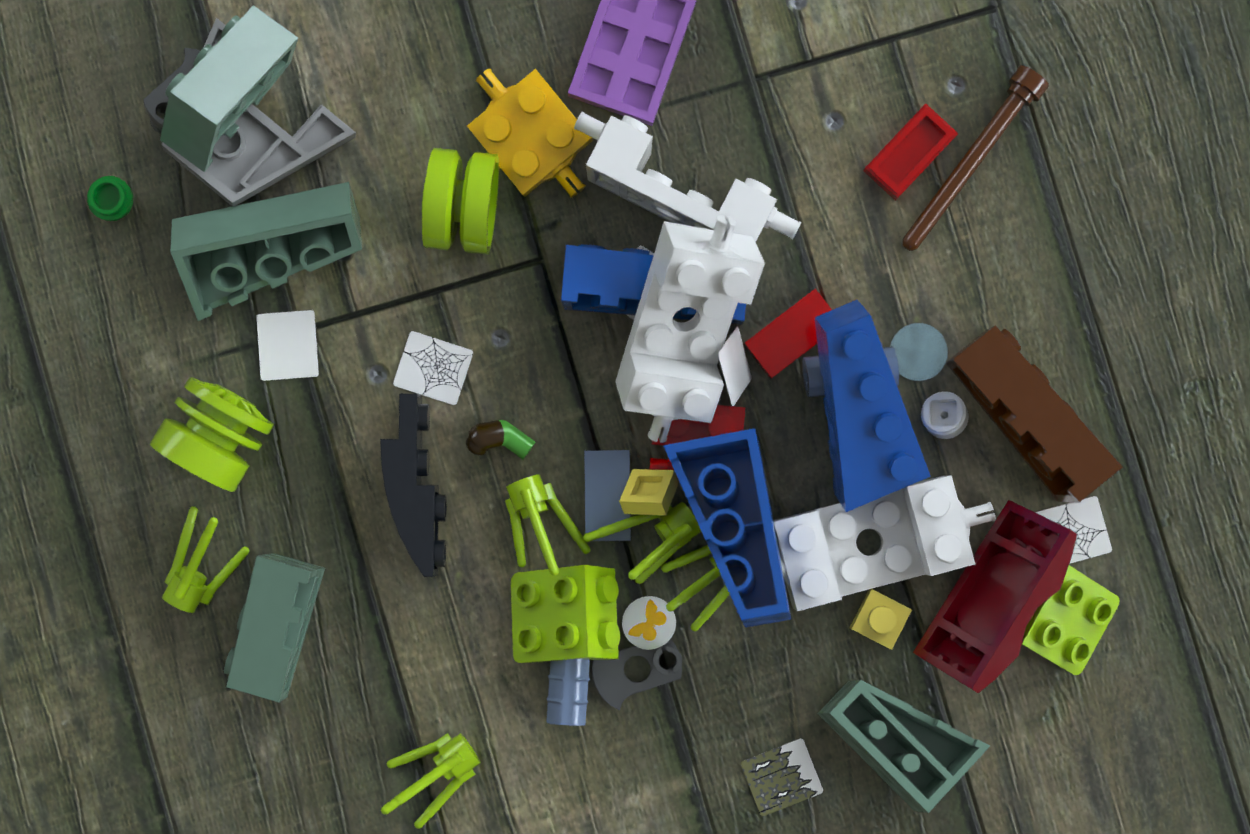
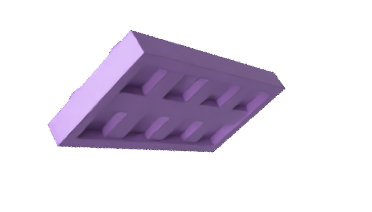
[568,0,697,126]

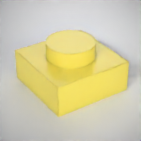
[619,469,679,516]
[850,589,912,650]

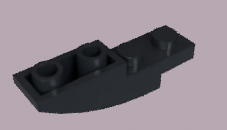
[380,393,447,577]

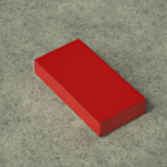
[863,103,959,201]
[744,288,832,379]

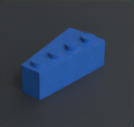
[561,245,746,325]

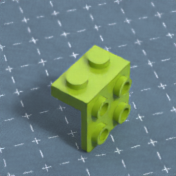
[511,565,620,663]
[1022,565,1119,675]

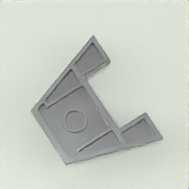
[162,18,356,206]

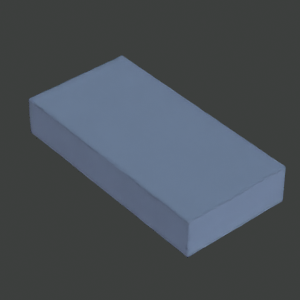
[584,450,631,541]

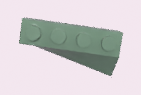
[170,182,362,321]

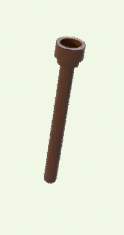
[902,65,1049,251]

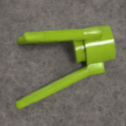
[505,474,591,576]
[583,502,702,584]
[162,506,250,613]
[661,545,730,632]
[381,733,481,829]

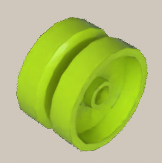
[422,148,499,255]

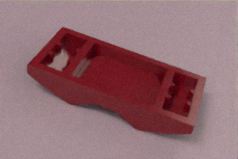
[913,500,1077,693]

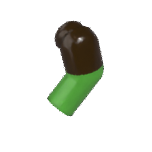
[466,420,536,460]

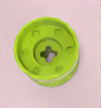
[150,377,274,492]

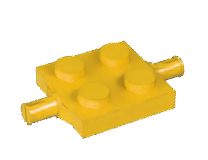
[467,68,593,198]

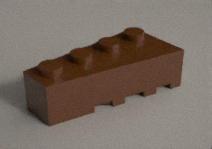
[946,325,1123,502]

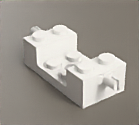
[574,112,801,242]
[615,215,765,443]
[773,475,996,611]

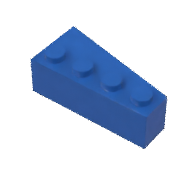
[814,300,931,512]
[663,428,791,628]

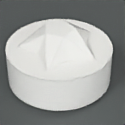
[921,392,969,439]

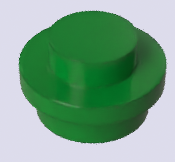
[87,176,133,221]

